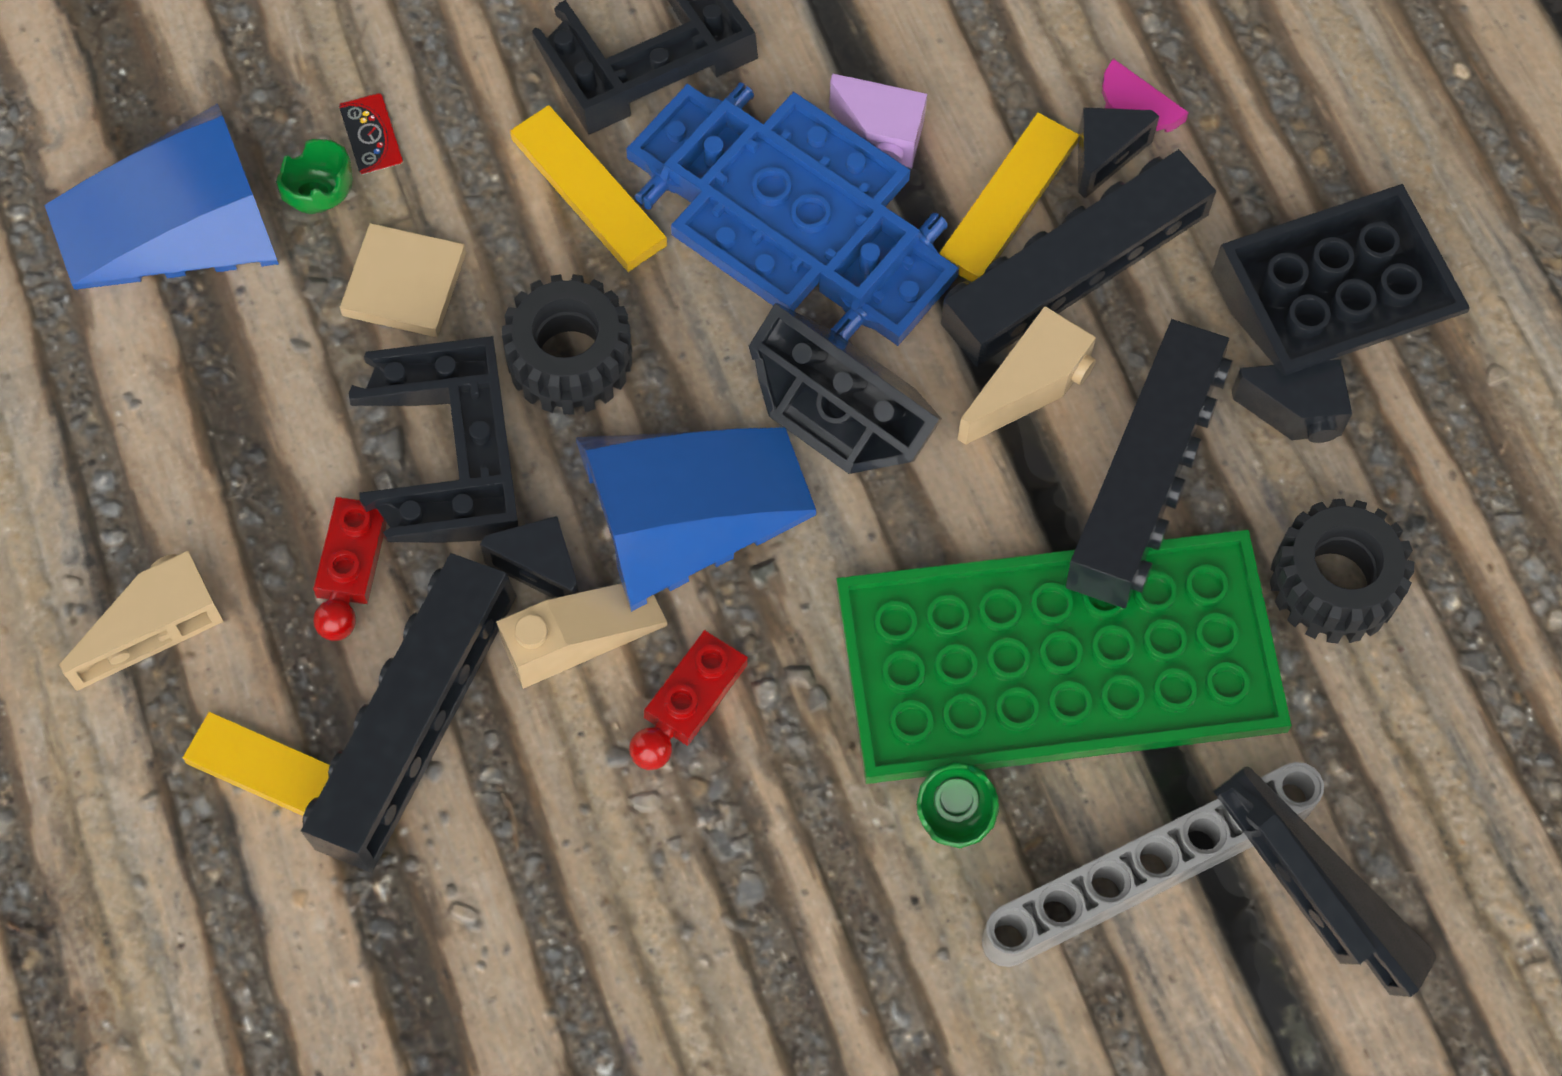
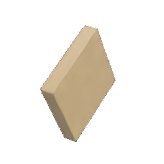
[340,223,466,338]

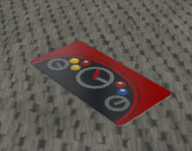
[339,93,403,174]

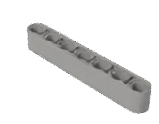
[982,762,1324,967]

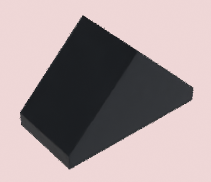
[1078,108,1159,198]
[480,516,579,599]

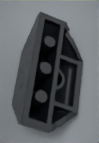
[749,303,942,474]

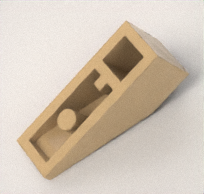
[957,306,1096,445]
[59,551,224,691]
[496,583,667,689]

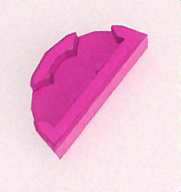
[1102,58,1189,132]

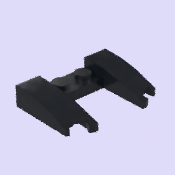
[532,0,758,135]
[348,336,518,543]

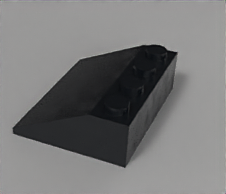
[1211,184,1470,376]

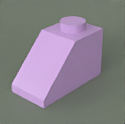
[829,74,927,168]

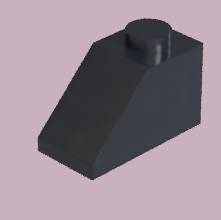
[1231,359,1352,443]

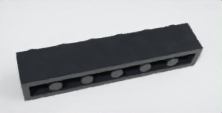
[941,149,1216,367]
[1066,319,1233,609]
[300,553,517,873]

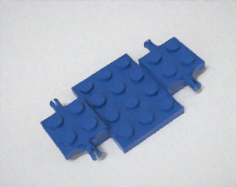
[626,82,959,346]

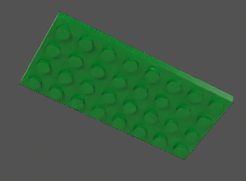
[836,530,1292,784]

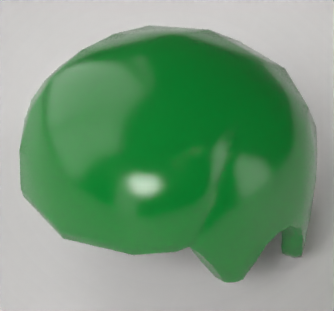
[276,139,353,214]
[916,762,999,849]

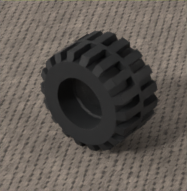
[502,274,632,415]
[1270,498,1415,644]

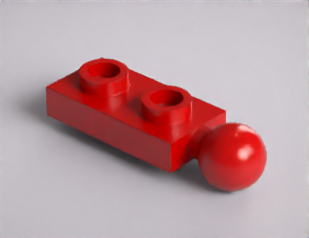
[313,497,387,641]
[629,630,748,770]

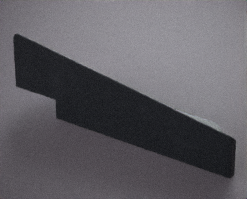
[1213,766,1436,997]

